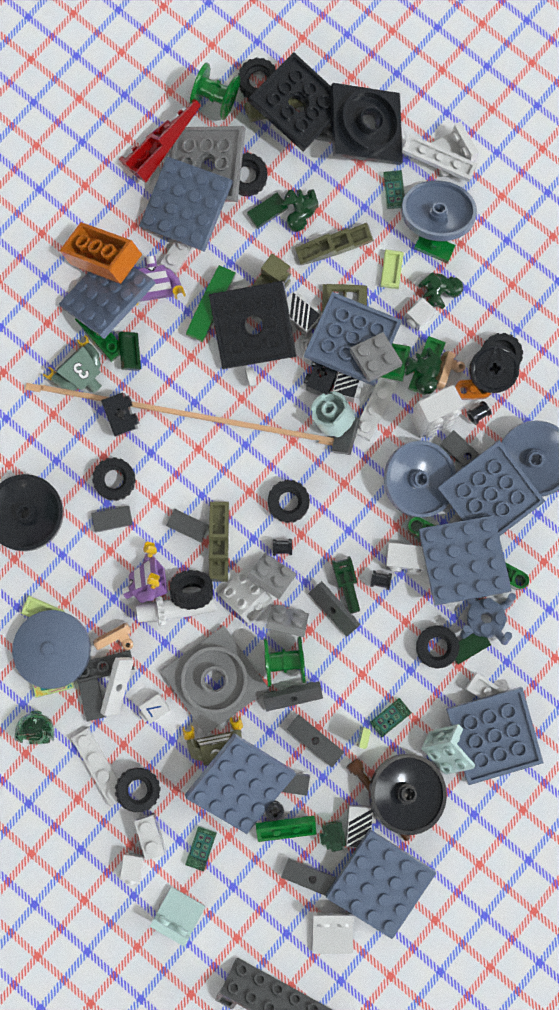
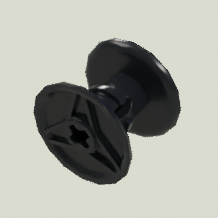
[469,344,520,393]

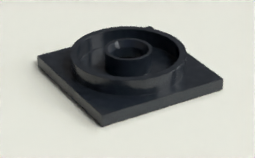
[247,52,332,152]
[330,83,403,165]
[209,281,297,369]

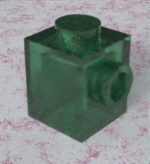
[319,820,347,852]

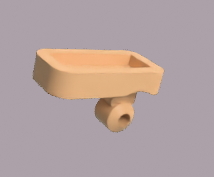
[435,351,465,390]
[93,622,133,650]

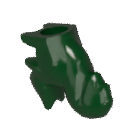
[281,189,319,232]
[417,272,464,309]
[405,347,442,394]

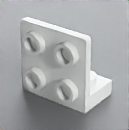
[431,121,479,177]
[218,568,276,626]
[313,912,354,954]

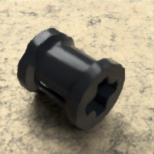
[466,401,492,425]
[273,539,292,556]
[370,570,392,590]
[266,801,284,821]

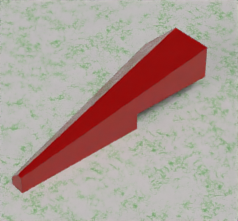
[118,99,201,183]

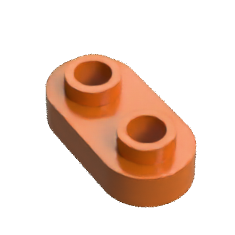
[455,380,491,400]

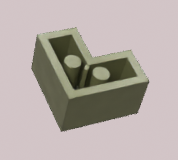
[252,254,291,289]

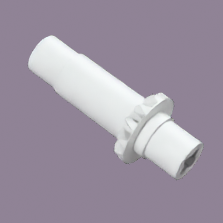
[136,596,215,627]

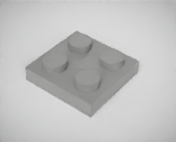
[350,333,403,382]
[247,553,297,599]
[266,605,309,637]

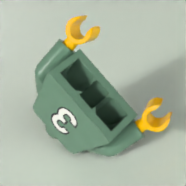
[43,335,102,393]

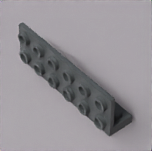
[215,958,332,1010]

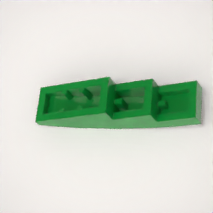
[186,265,236,342]

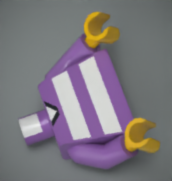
[136,256,186,306]
[122,541,168,603]

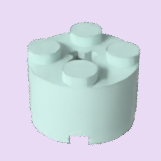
[311,391,355,437]

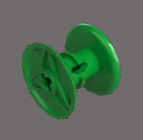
[190,62,241,120]
[264,636,306,687]

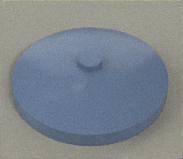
[402,180,477,241]
[501,420,559,497]
[383,441,456,518]
[12,610,91,689]

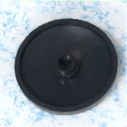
[0,474,64,552]
[369,754,447,835]

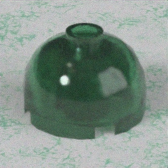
[14,711,55,744]

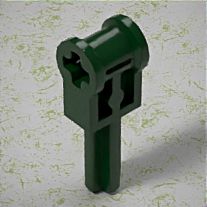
[331,556,360,614]

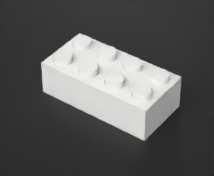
[410,385,465,438]

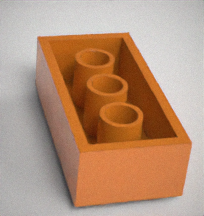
[59,222,142,284]

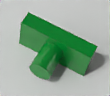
[414,236,456,264]

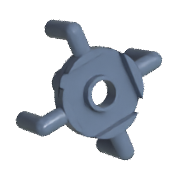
[460,593,516,645]

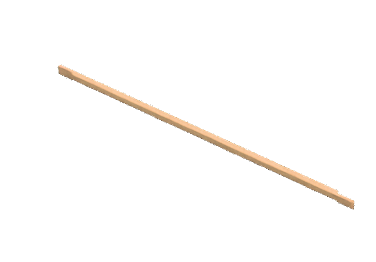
[25,383,334,446]

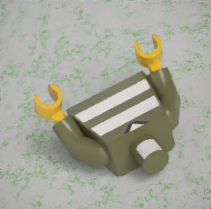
[182,716,243,766]

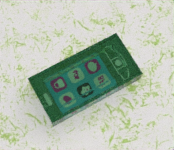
[383,170,405,209]
[369,698,412,738]
[185,826,217,872]

